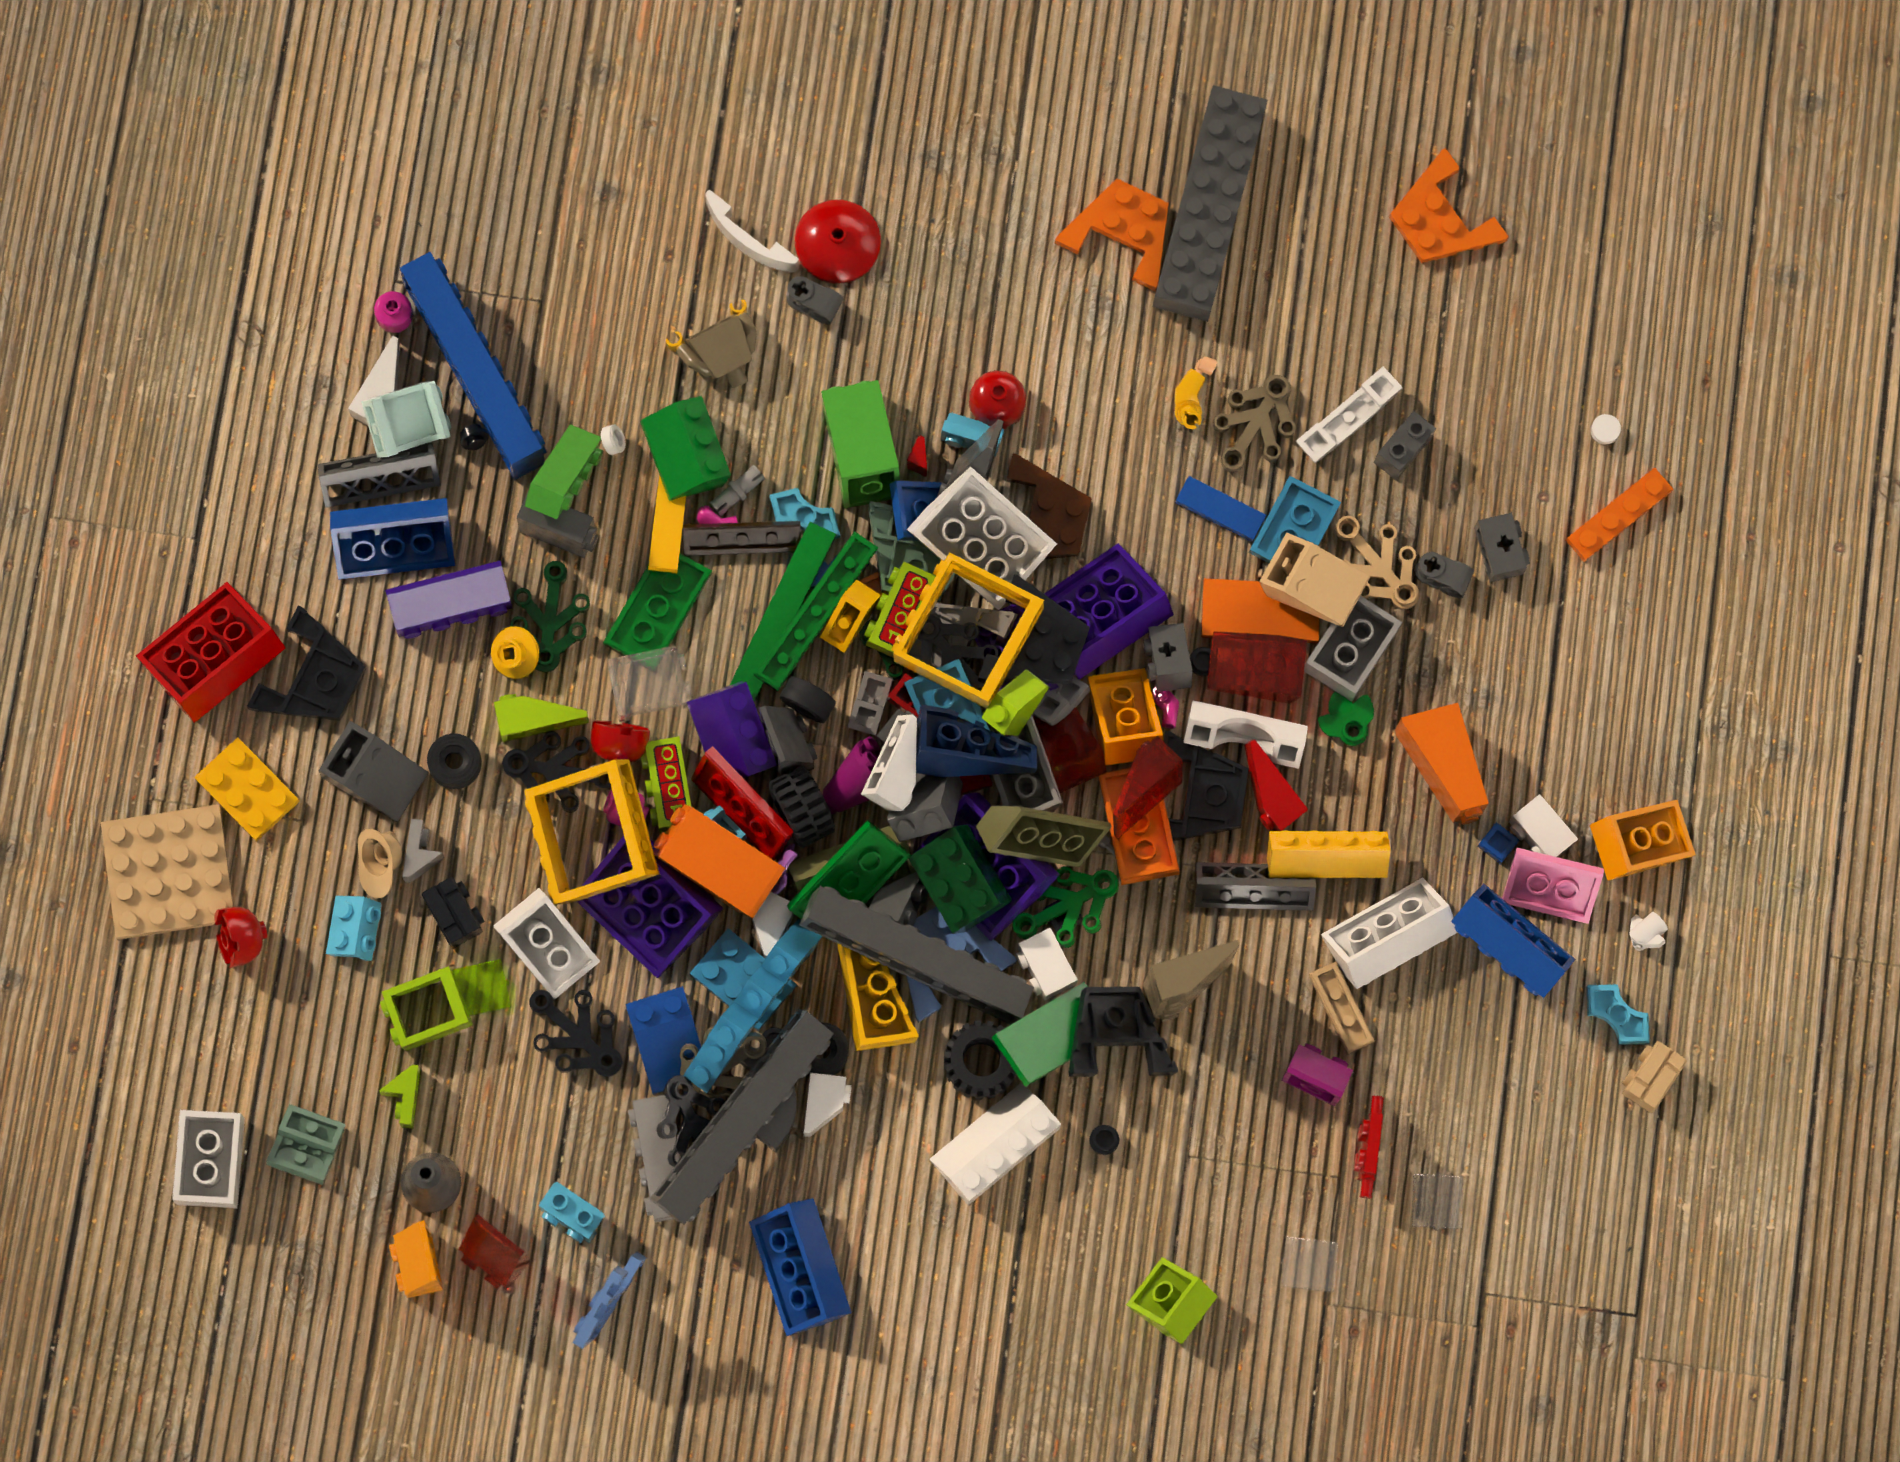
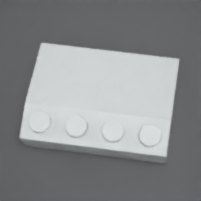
[907,466,1057,610]

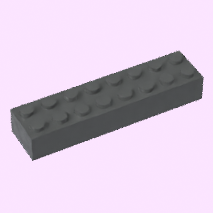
[1152,85,1268,322]

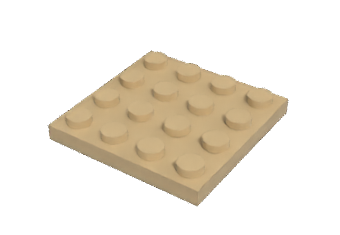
[101,804,234,940]

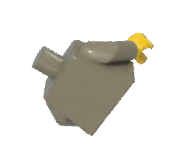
[666,300,757,388]

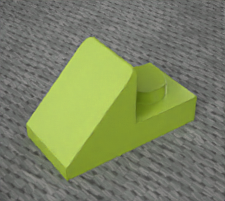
[379,1064,421,1129]

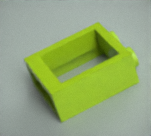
[380,966,473,1051]

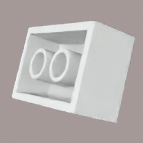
[172,1110,245,1208]

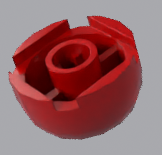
[969,370,1027,429]
[591,720,650,762]
[214,906,267,968]

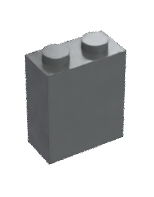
[517,492,598,558]
[887,773,963,842]

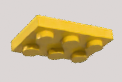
[194,737,300,842]

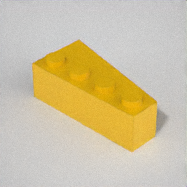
[837,943,919,1051]

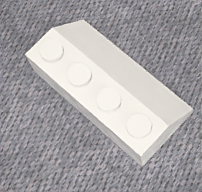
[1321,877,1458,989]
[929,1083,1061,1205]

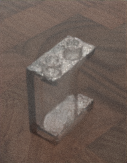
[606,645,693,722]

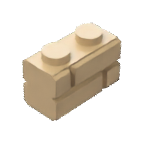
[1622,1041,1687,1113]

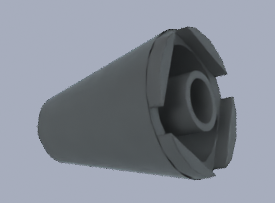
[401,1153,462,1213]

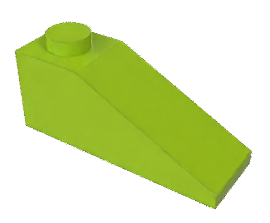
[493,694,589,742]

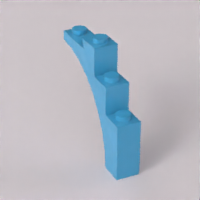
[683,919,823,1093]

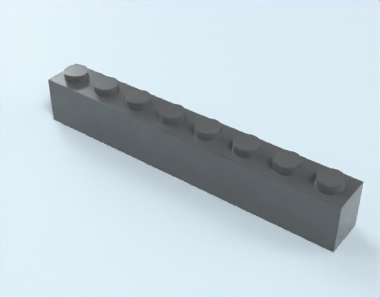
[800,886,1034,1025]
[650,1009,834,1225]

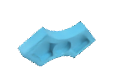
[769,488,841,539]
[1586,984,1650,1045]

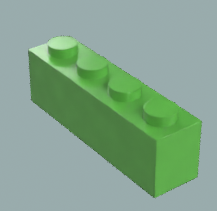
[525,424,603,519]

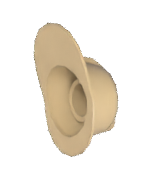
[358,829,403,899]

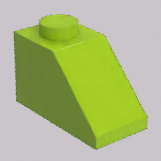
[981,670,1049,736]

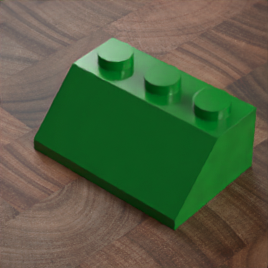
[640,395,731,501]

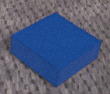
[1477,822,1519,865]

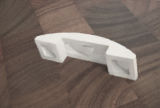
[706,190,799,272]
[1296,366,1403,463]

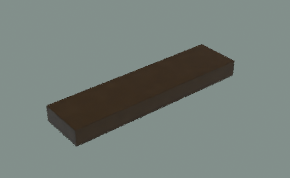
[683,521,801,556]

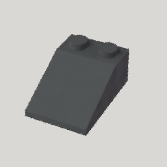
[938,419,1004,496]
[759,706,817,777]

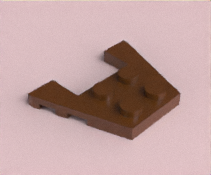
[1007,453,1092,559]

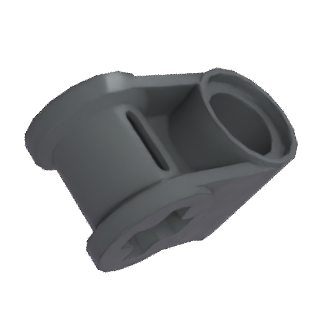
[786,276,843,325]
[1414,552,1474,598]

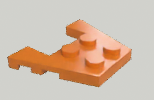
[1389,148,1509,263]
[1054,178,1169,291]

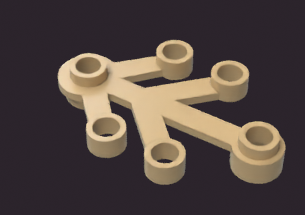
[1335,516,1419,609]

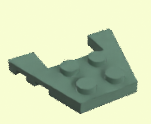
[868,501,955,603]

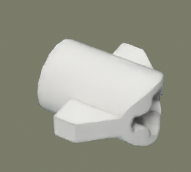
[1629,912,1668,951]

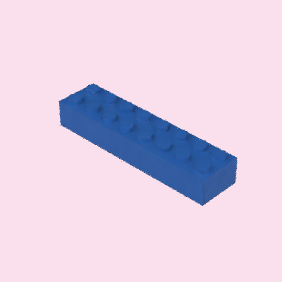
[399,252,547,480]

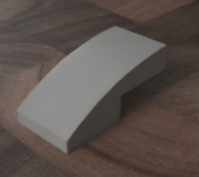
[848,671,893,736]
[1032,677,1090,726]

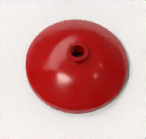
[794,200,881,284]

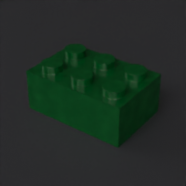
[908,825,1013,934]

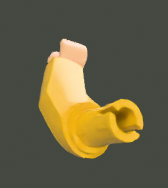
[1174,356,1217,429]

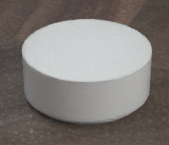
[1591,414,1621,445]
[601,424,626,455]

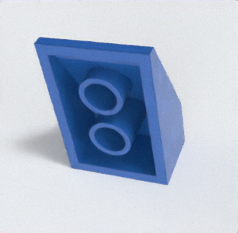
[625,986,701,1094]

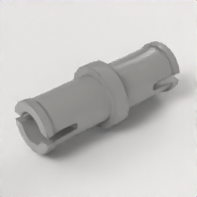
[709,465,765,517]

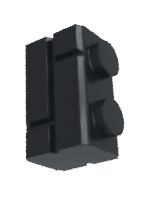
[421,877,485,949]

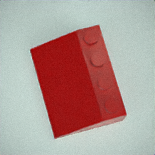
[136,582,286,723]

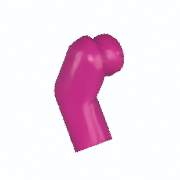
[697,506,738,524]
[1151,687,1179,729]

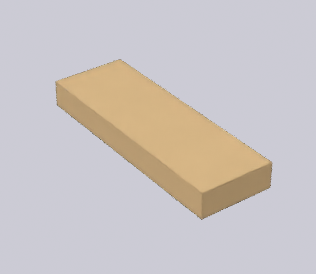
[1308,962,1375,1055]

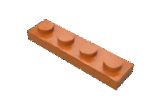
[1565,467,1673,562]

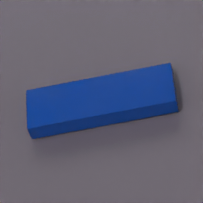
[1175,476,1266,542]

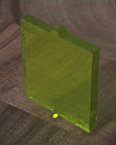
[453,959,511,1016]

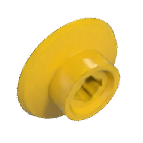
[491,626,539,679]

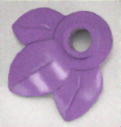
[771,843,797,895]

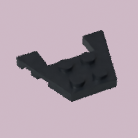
[978,574,1090,684]
[247,605,366,721]
[1162,731,1249,841]
[1068,987,1178,1077]

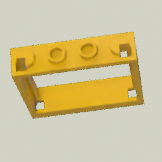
[891,552,1044,709]
[524,759,659,905]

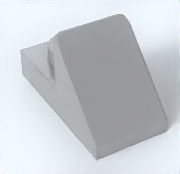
[402,819,444,883]

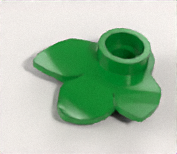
[1317,692,1374,746]

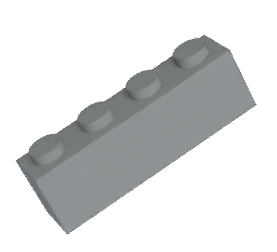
[628,1095,680,1223]

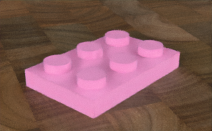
[1502,848,1604,924]

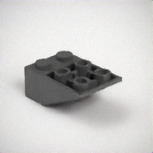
[318,721,429,822]

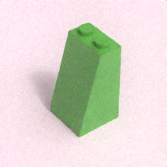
[821,380,900,509]

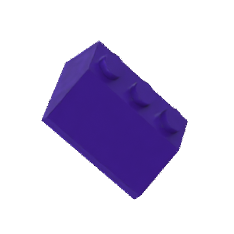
[686,681,777,778]

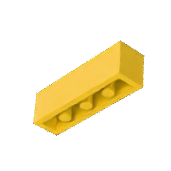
[1267,830,1391,878]

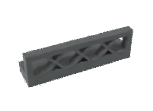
[317,442,441,508]
[1195,862,1316,911]

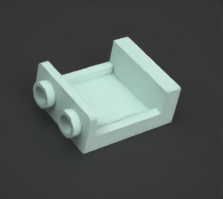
[361,381,451,458]

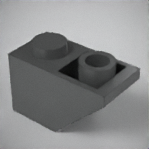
[869,872,928,926]

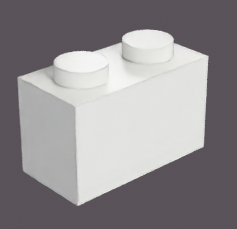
[1509,794,1578,857]
[1015,928,1078,1001]

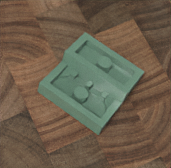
[266,1104,346,1185]

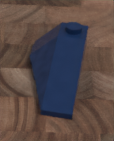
[916,705,1037,777]

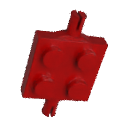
[1354,1096,1384,1199]

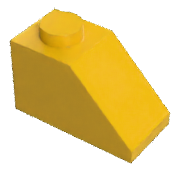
[820,580,881,653]

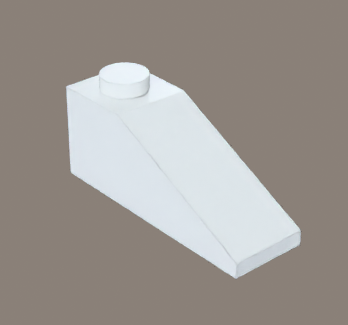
[348,336,400,426]
[861,715,917,811]

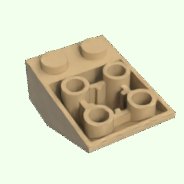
[1259,532,1370,627]

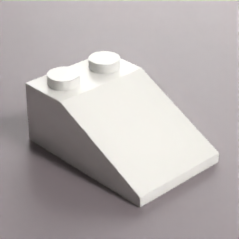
[493,888,601,1000]

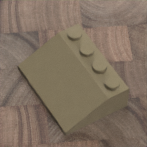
[1143,940,1240,1022]

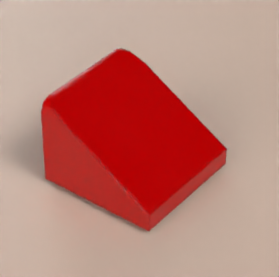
[907,435,927,477]

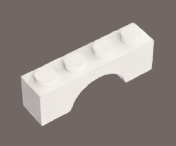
[1184,700,1308,769]

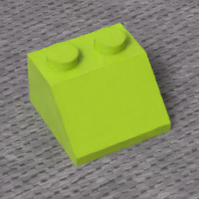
[1126,1257,1218,1345]

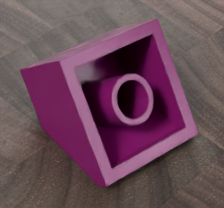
[1281,1043,1353,1106]

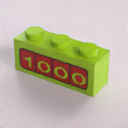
[864,562,936,658]
[641,736,692,834]

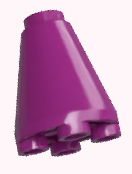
[822,736,881,814]

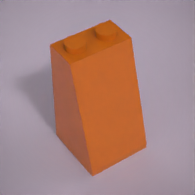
[1395,703,1489,825]
[653,804,786,918]

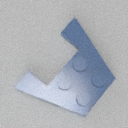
[906,906,1017,1023]
[572,1252,647,1349]

